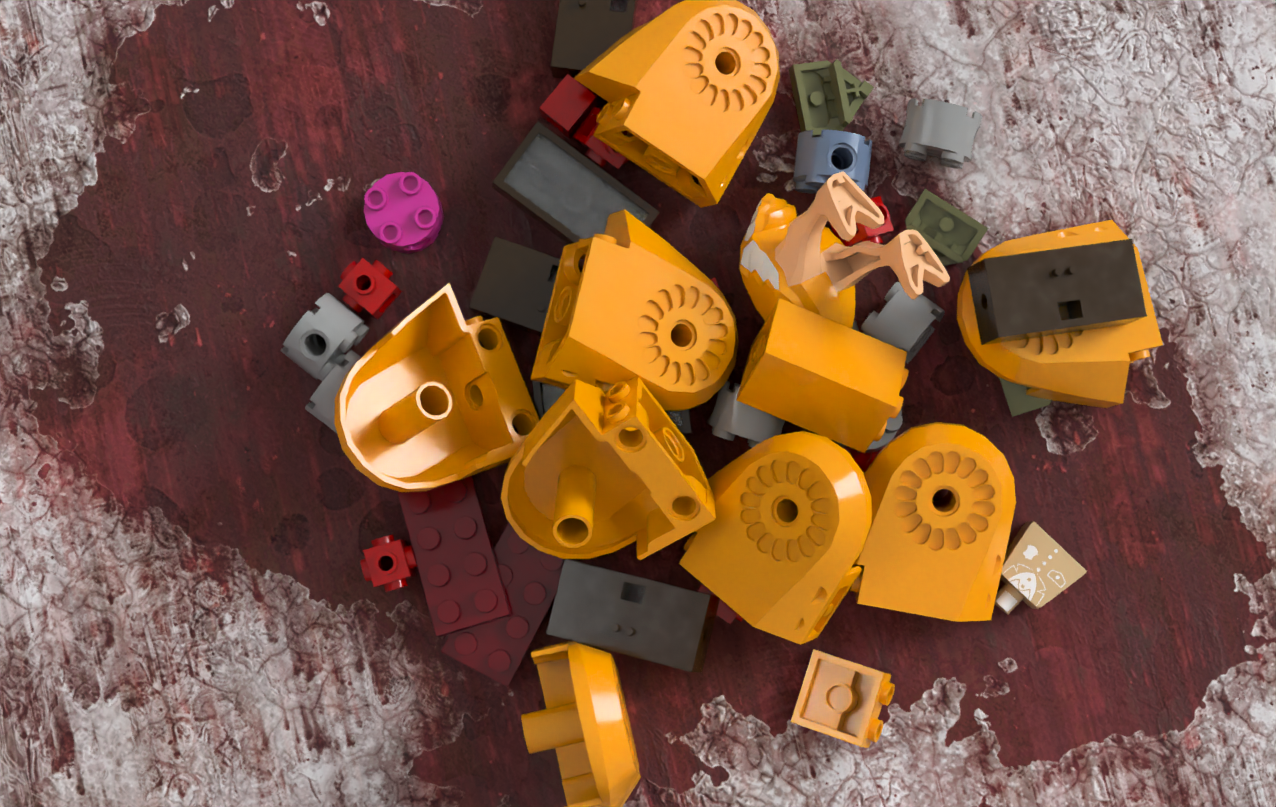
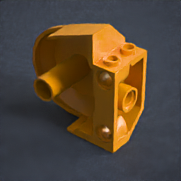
[574,0,780,208]
[531,209,739,411]
[957,220,1163,408]
[334,283,540,492]
[501,376,716,560]
[850,422,1016,622]
[679,431,872,645]
[521,641,641,807]

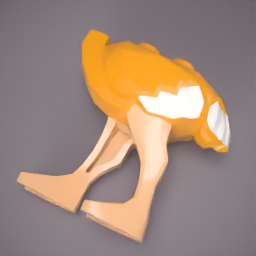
[739,171,950,328]

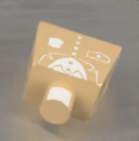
[995,521,1087,615]

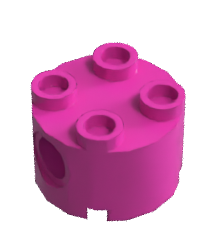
[364,172,444,254]

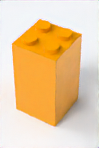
[736,298,909,453]

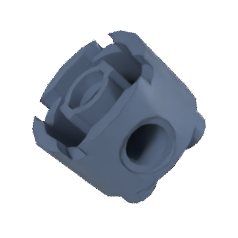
[793,130,872,194]

